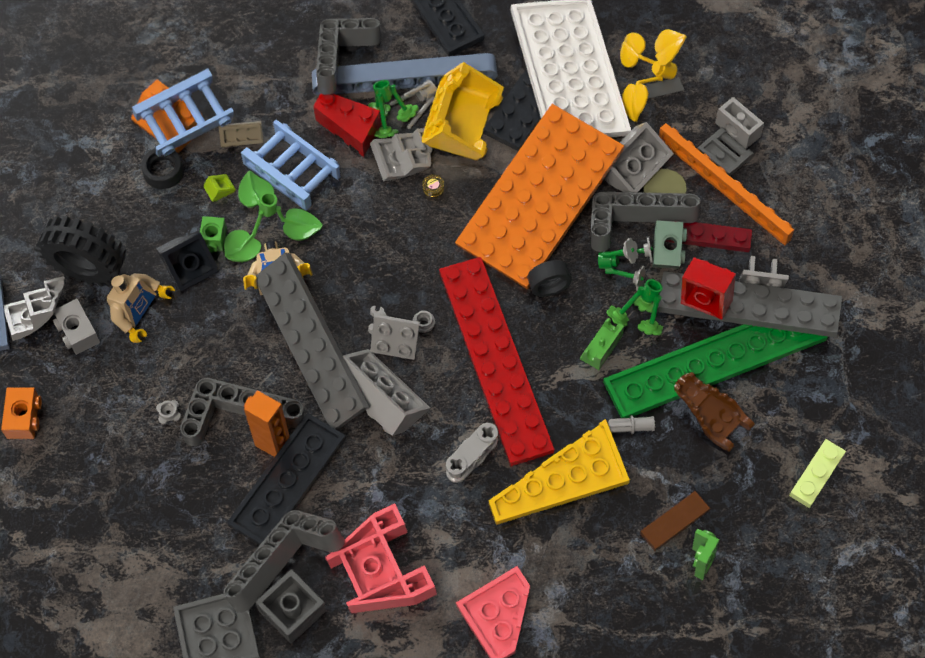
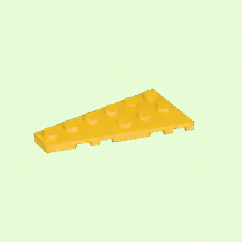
[489,419,630,525]

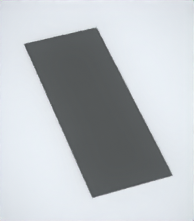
[645,77,684,99]

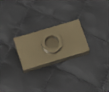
[219,121,264,147]

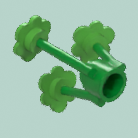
[368,80,419,138]
[607,279,663,335]

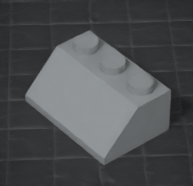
[604,122,674,192]

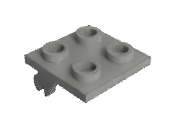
[739,256,789,288]
[368,306,420,360]

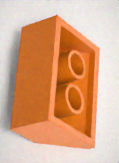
[131,80,203,153]

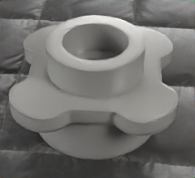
[156,400,181,424]

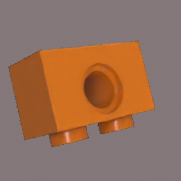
[1,388,42,439]

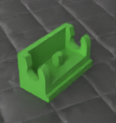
[580,318,624,370]

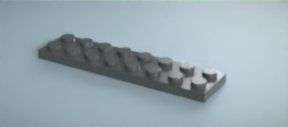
[256,252,369,430]
[657,271,842,338]

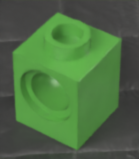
[200,216,227,252]

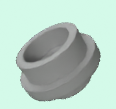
[413,311,435,333]

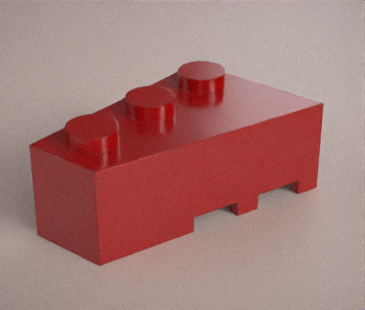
[313,93,381,157]

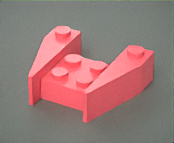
[326,504,437,613]

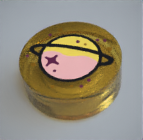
[423,175,444,197]

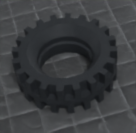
[35,216,127,286]

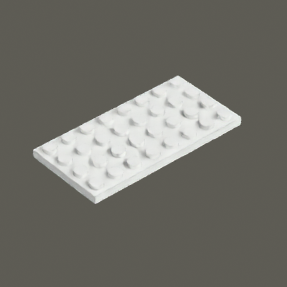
[510,0,631,137]

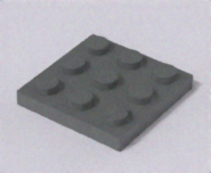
[173,594,260,658]

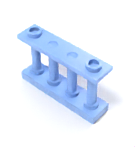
[132,69,234,157]
[241,120,340,211]

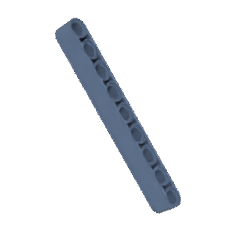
[312,53,497,95]

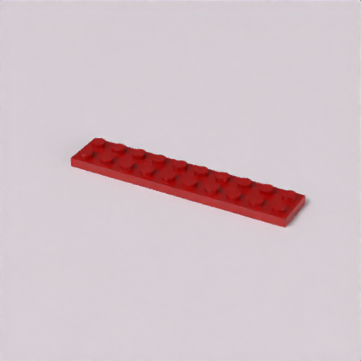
[439,257,554,467]

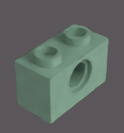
[652,221,687,269]

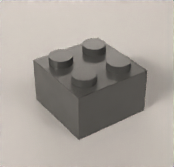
[255,569,326,644]

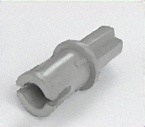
[608,416,655,434]

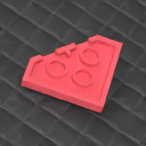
[456,566,530,658]

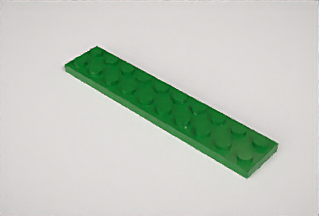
[603,324,828,418]

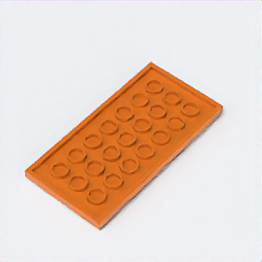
[455,104,625,289]

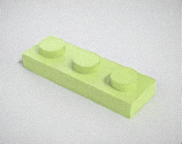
[789,439,846,508]

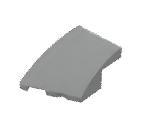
[370,128,432,181]
[4,276,65,341]

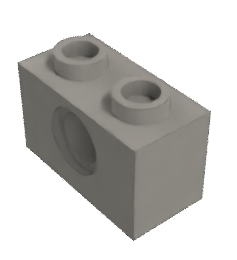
[715,97,764,149]
[53,299,100,355]

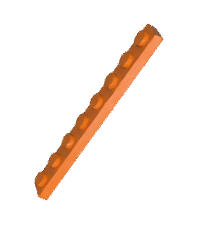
[659,123,794,245]

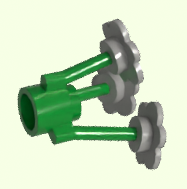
[598,237,653,291]

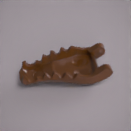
[674,372,755,452]

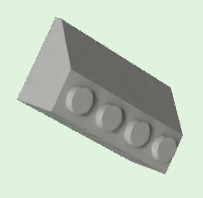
[343,349,430,436]

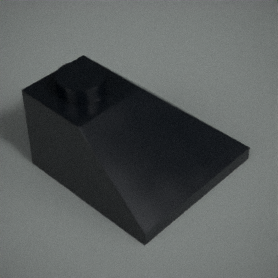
[156,232,219,291]

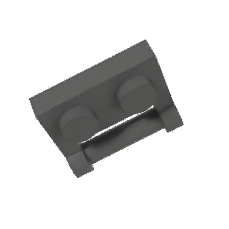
[697,127,754,176]

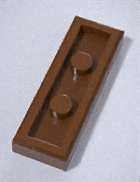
[640,491,710,551]

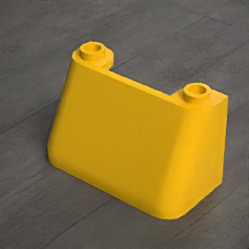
[422,62,504,160]

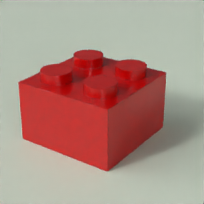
[681,258,736,320]

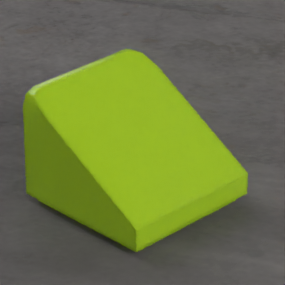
[204,174,236,202]

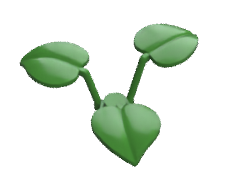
[224,170,322,262]

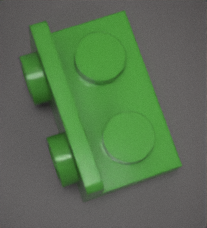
[692,529,719,580]

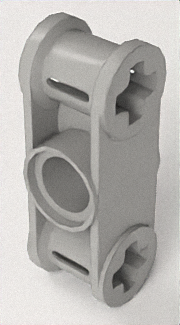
[446,423,498,483]

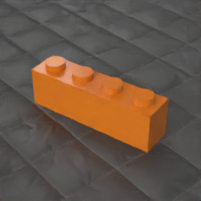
[244,390,290,457]

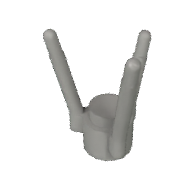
[390,80,437,129]

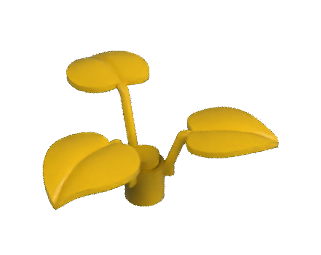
[620,29,687,122]

